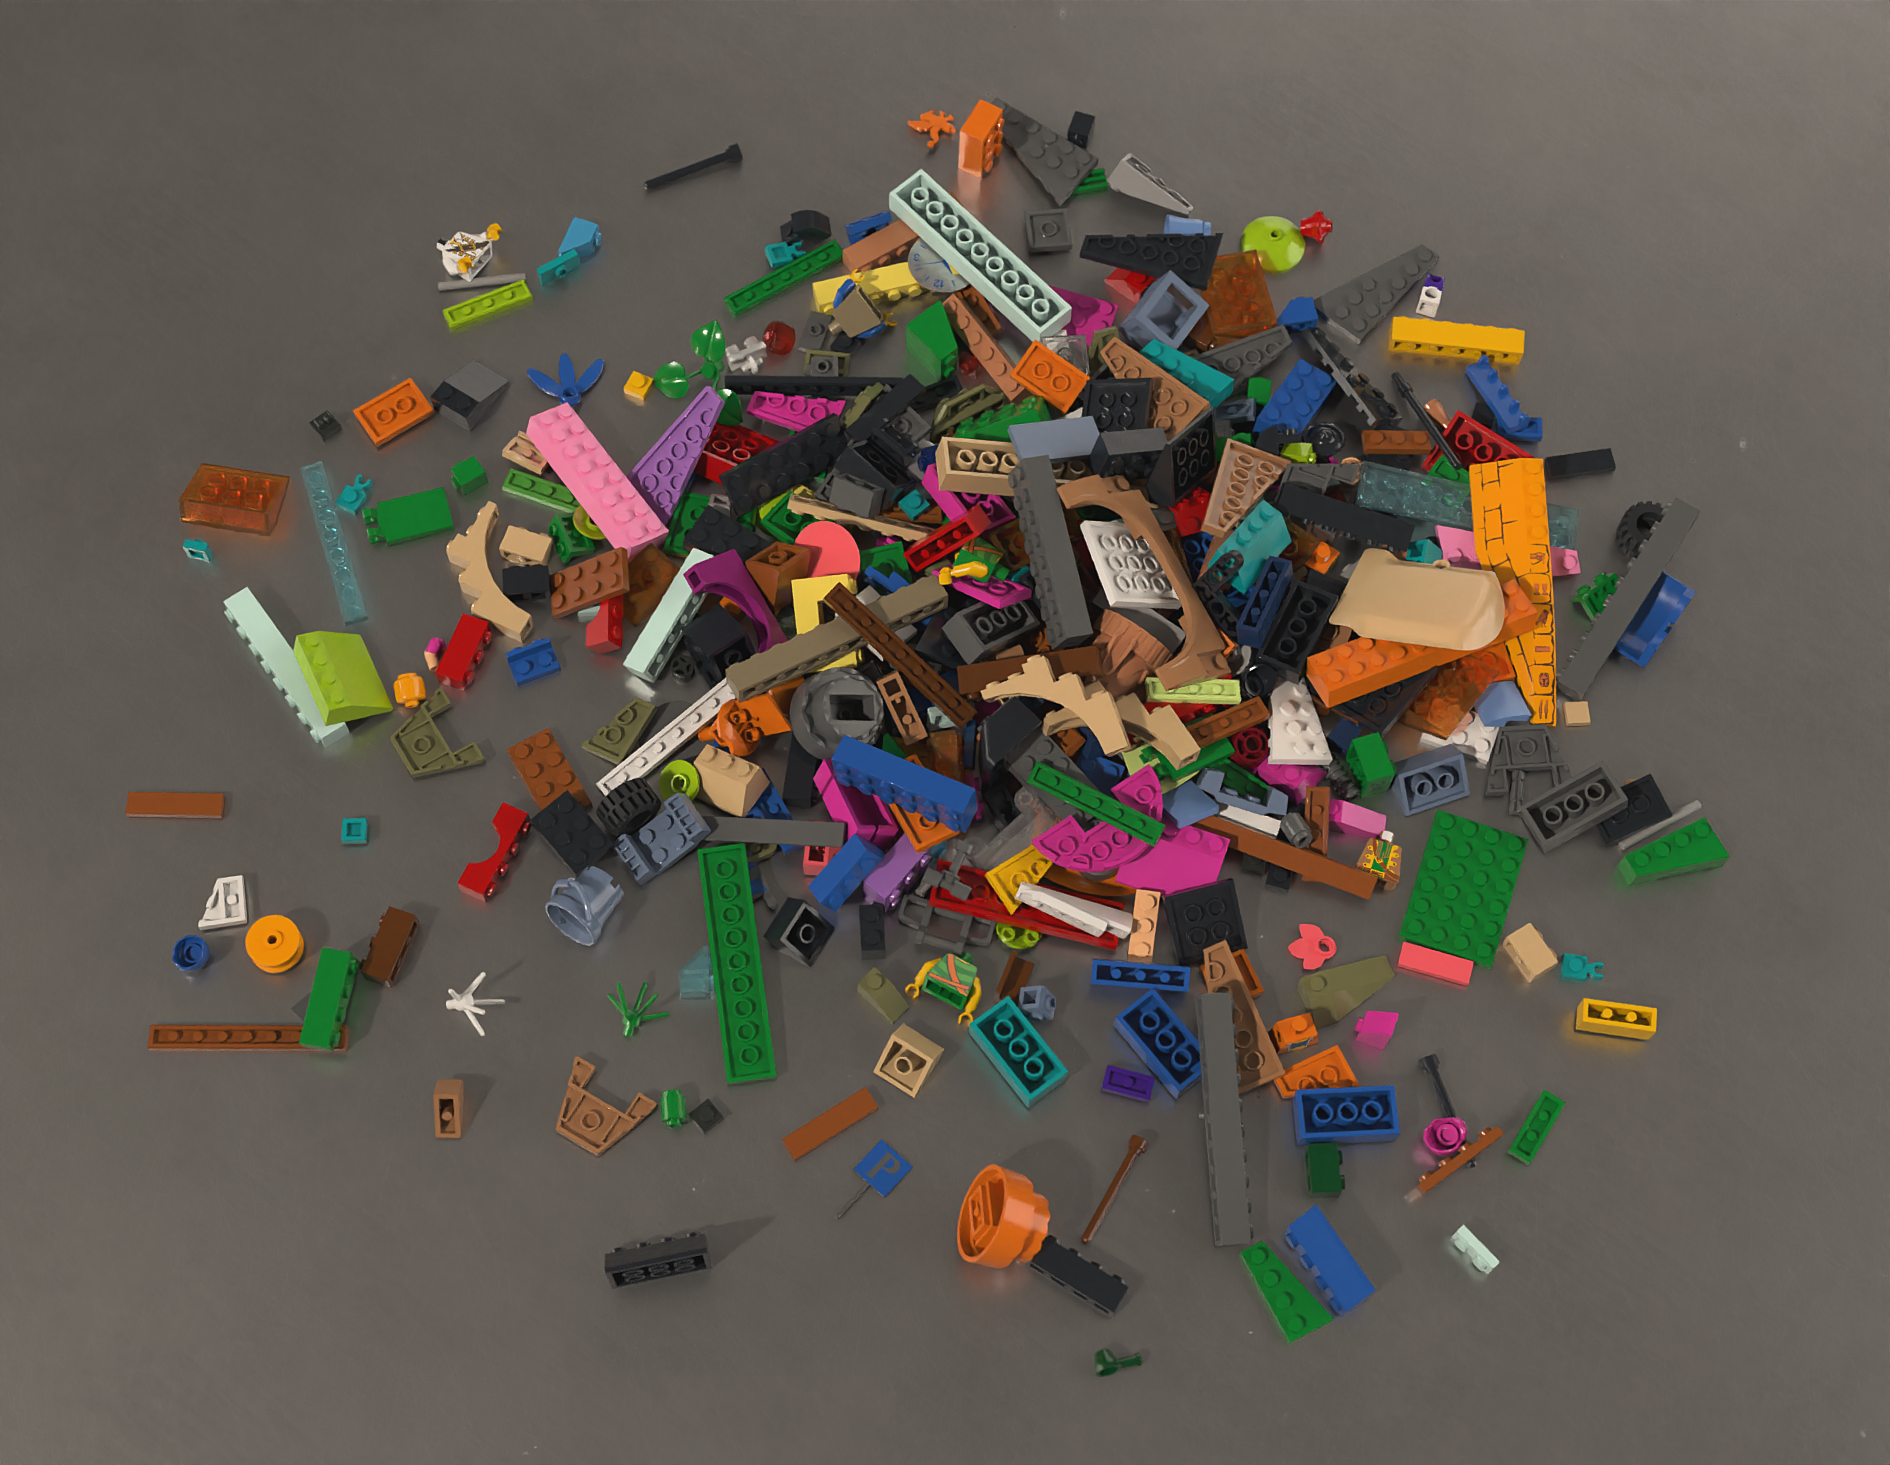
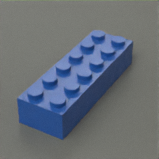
[831,735,978,833]

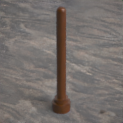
[1081,1134,1149,1244]

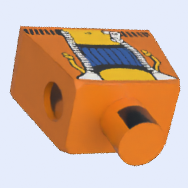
[1268,1013,1319,1056]

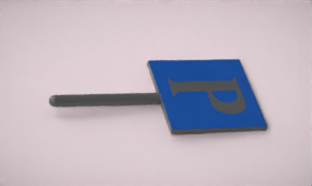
[836,1139,913,1219]

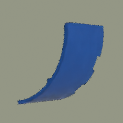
[1614,571,1696,668]

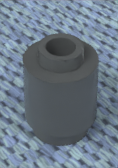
[1280,813,1313,848]

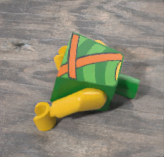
[939,536,1011,585]
[905,952,982,1028]

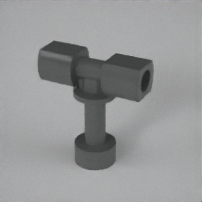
[922,839,975,902]

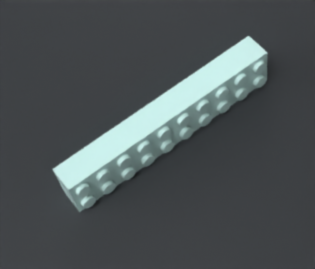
[889,169,1072,344]

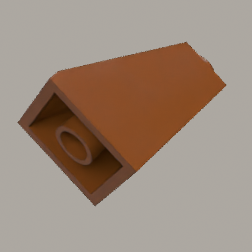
[745,541,810,614]

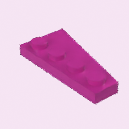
[746,391,846,432]

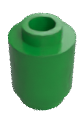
[660,1089,687,1128]

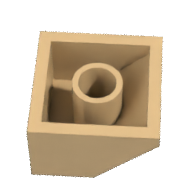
[873,1023,944,1098]

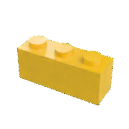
[1576,998,1657,1040]

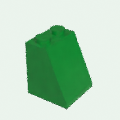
[906,300,958,381]

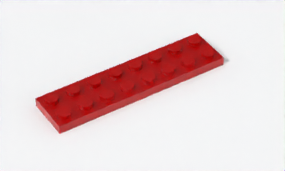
[928,859,1125,950]

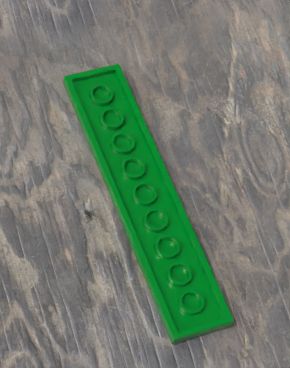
[697,843,776,1085]

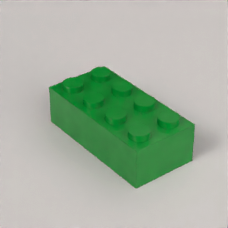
[953,396,1052,443]

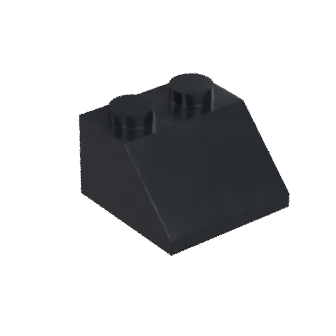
[763,897,835,967]

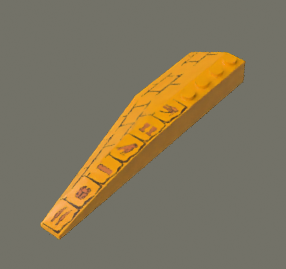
[1469,458,1556,727]

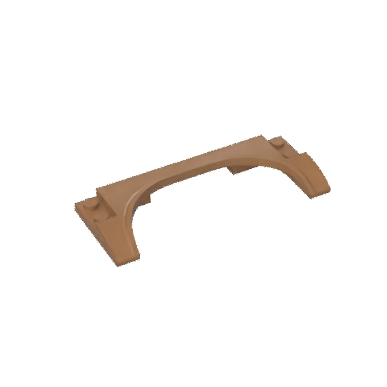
[1056,474,1231,691]

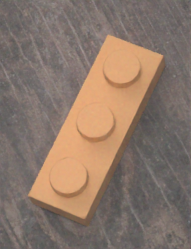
[1127,889,1161,963]

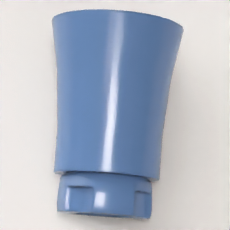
[1164,214,1211,236]

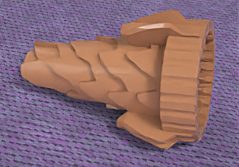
[1059,609,1174,758]

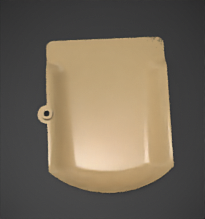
[1329,548,1505,650]

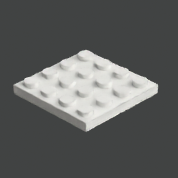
[1080,520,1181,609]

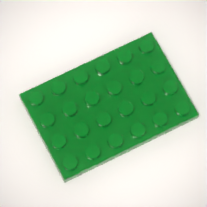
[1398,809,1528,969]

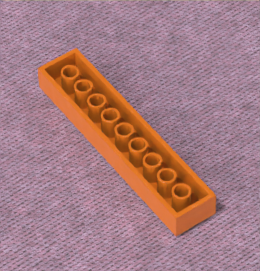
[1306,579,1538,708]

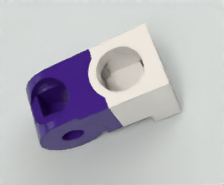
[1416,273,1445,318]

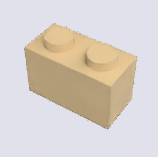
[499,525,554,567]
[1502,923,1558,983]

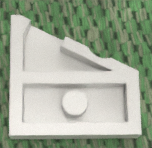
[198,875,247,930]

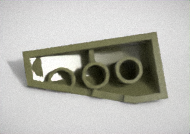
[1297,955,1395,1030]

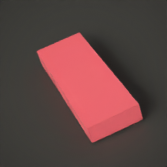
[1397,942,1474,986]

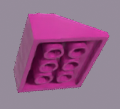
[1115,816,1230,898]

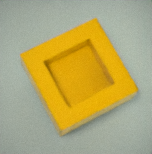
[624,371,654,401]

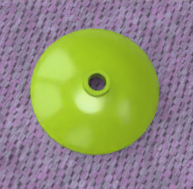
[1240,216,1305,273]

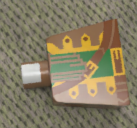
[1355,830,1402,891]

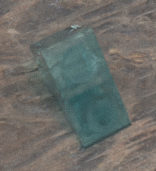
[679,946,715,1001]

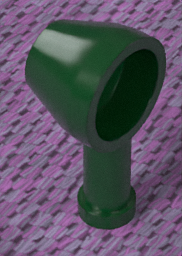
[1094,1349,1142,1377]

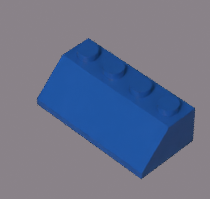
[1285,1205,1376,1316]

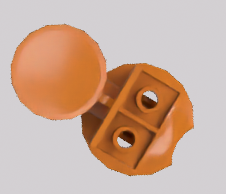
[698,675,805,757]

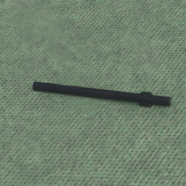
[1391,372,1462,470]

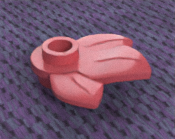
[1288,924,1336,970]

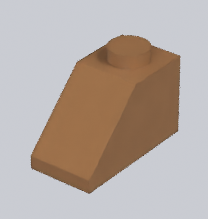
[433,1079,464,1138]

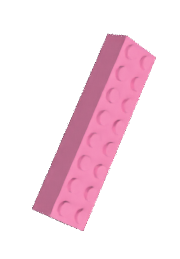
[526,402,669,563]

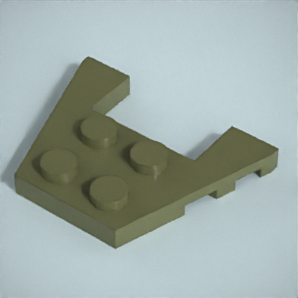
[389,687,486,778]

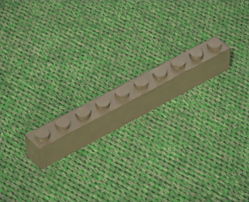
[725,574,948,703]

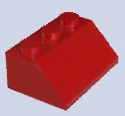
[1105,268,1158,304]

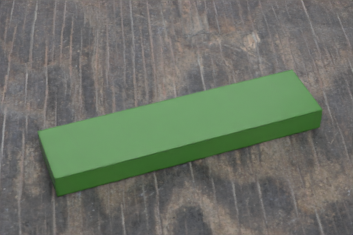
[502,468,581,513]

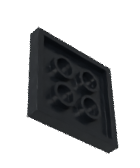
[1081,378,1153,433]
[1162,878,1248,965]

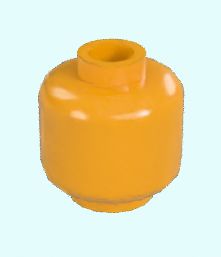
[393,673,426,708]

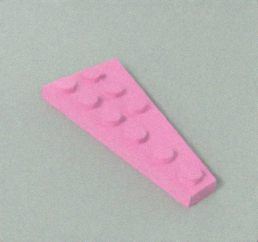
[1435,525,1581,578]

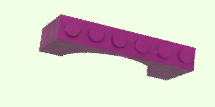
[683,549,788,653]

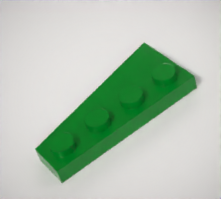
[1240,1241,1334,1344]

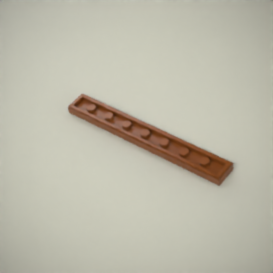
[1192,814,1378,900]
[147,1025,348,1051]

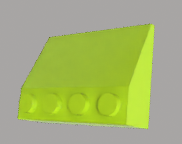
[293,631,393,726]

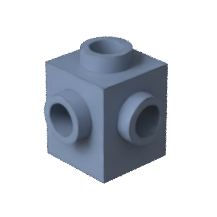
[1018,985,1056,1023]

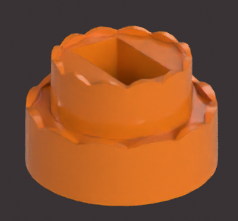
[957,1165,1050,1269]

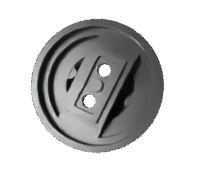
[790,667,885,760]

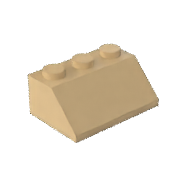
[693,744,770,818]

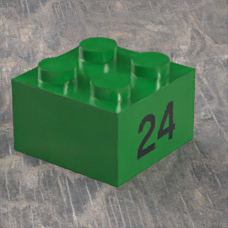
[1345,732,1396,799]

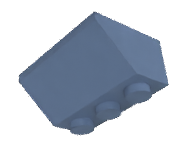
[1391,744,1470,816]

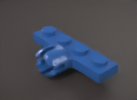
[738,768,803,856]

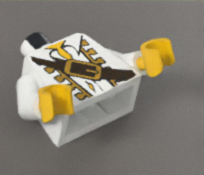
[437,223,503,282]

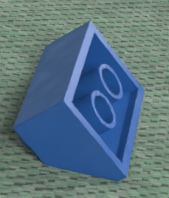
[808,833,887,912]

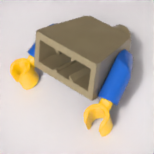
[828,269,897,338]

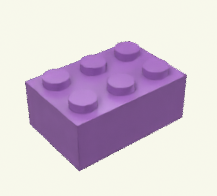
[863,833,931,914]

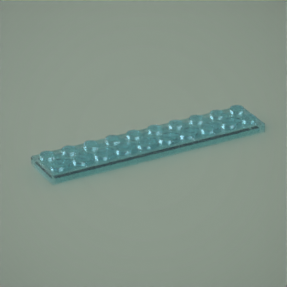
[1355,461,1579,550]

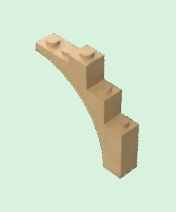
[446,501,534,643]
[981,655,1132,757]
[1041,680,1201,770]

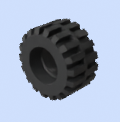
[1616,501,1664,559]
[596,778,662,838]

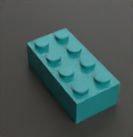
[969,996,1068,1108]

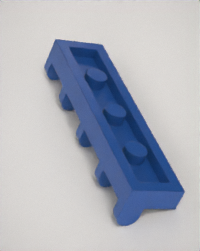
[1465,355,1530,434]

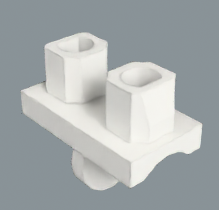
[726,336,767,374]

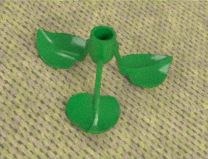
[654,320,743,425]

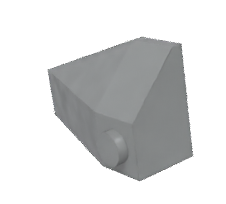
[1107,153,1194,215]

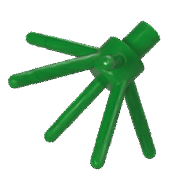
[608,982,670,1037]

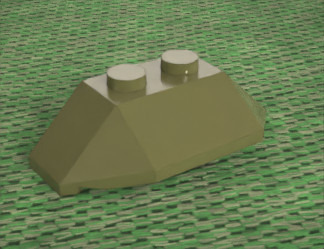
[929,384,1008,444]

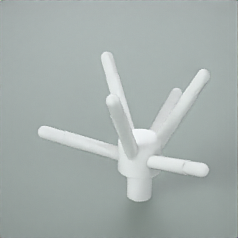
[446,972,506,1036]

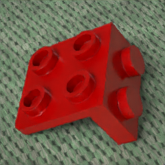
[1164,487,1211,537]

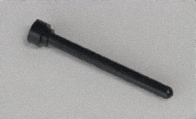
[644,143,743,189]
[1418,1054,1477,1168]

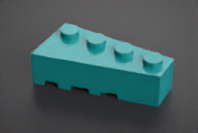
[1139,339,1234,409]

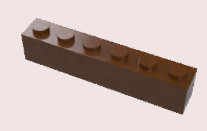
[957,645,1103,701]

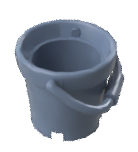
[545,866,624,946]

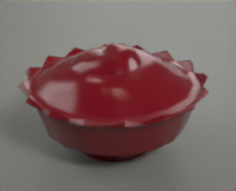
[1229,725,1270,769]

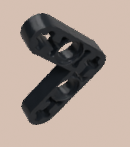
[1192,550,1244,636]

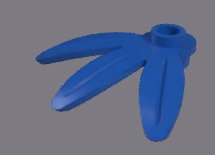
[527,353,604,406]

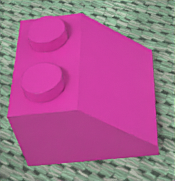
[1258,755,1327,806]

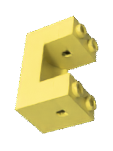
[791,574,865,675]

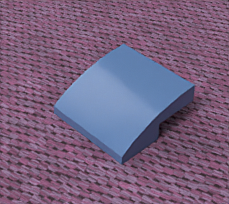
[1467,681,1531,727]

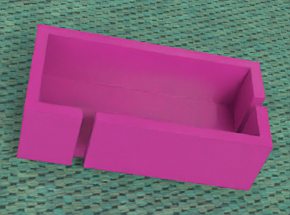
[813,759,898,849]

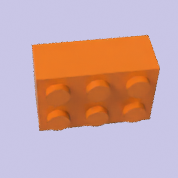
[958,99,1004,178]

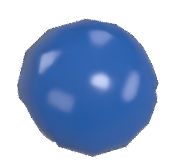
[172,935,210,971]

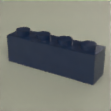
[1236,556,1293,649]

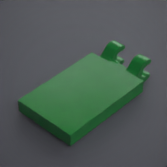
[362,487,455,546]
[1139,713,1235,783]

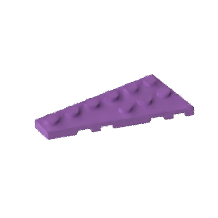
[626,385,725,528]

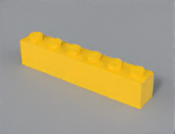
[1388,316,1525,365]

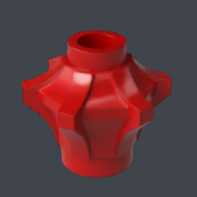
[1300,210,1333,243]

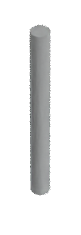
[438,273,526,291]
[1619,800,1701,850]

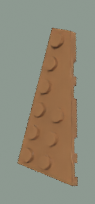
[1100,337,1211,441]
[1201,438,1292,538]
[1204,940,1286,1095]

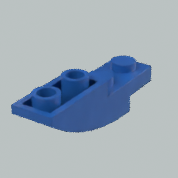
[862,565,932,634]

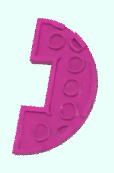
[1032,764,1163,872]

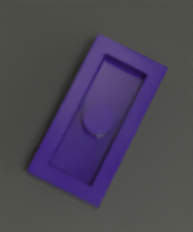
[1101,1065,1155,1103]

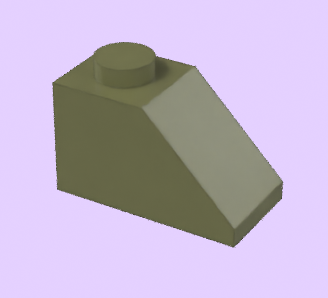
[857,967,909,1024]

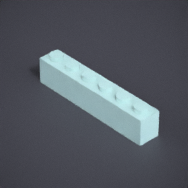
[623,548,714,683]

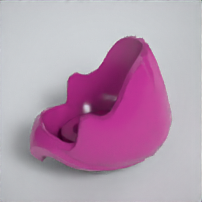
[1423,1117,1468,1157]

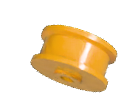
[245,915,304,973]

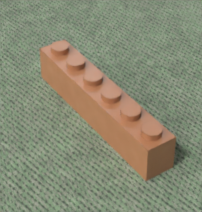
[843,192,965,274]
[942,293,1034,404]

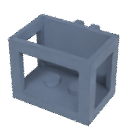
[1118,270,1209,351]

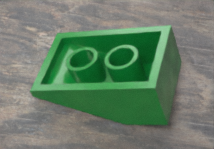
[760,490,841,545]

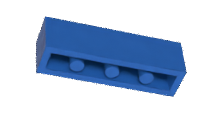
[1091,958,1190,992]

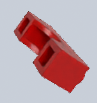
[586,593,624,654]
[457,802,531,903]

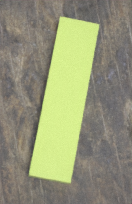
[1145,677,1241,704]

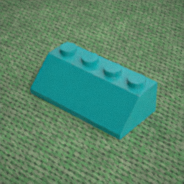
[1207,500,1291,594]

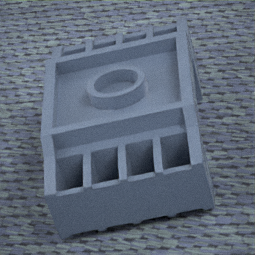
[1195,768,1288,816]
[613,793,712,886]

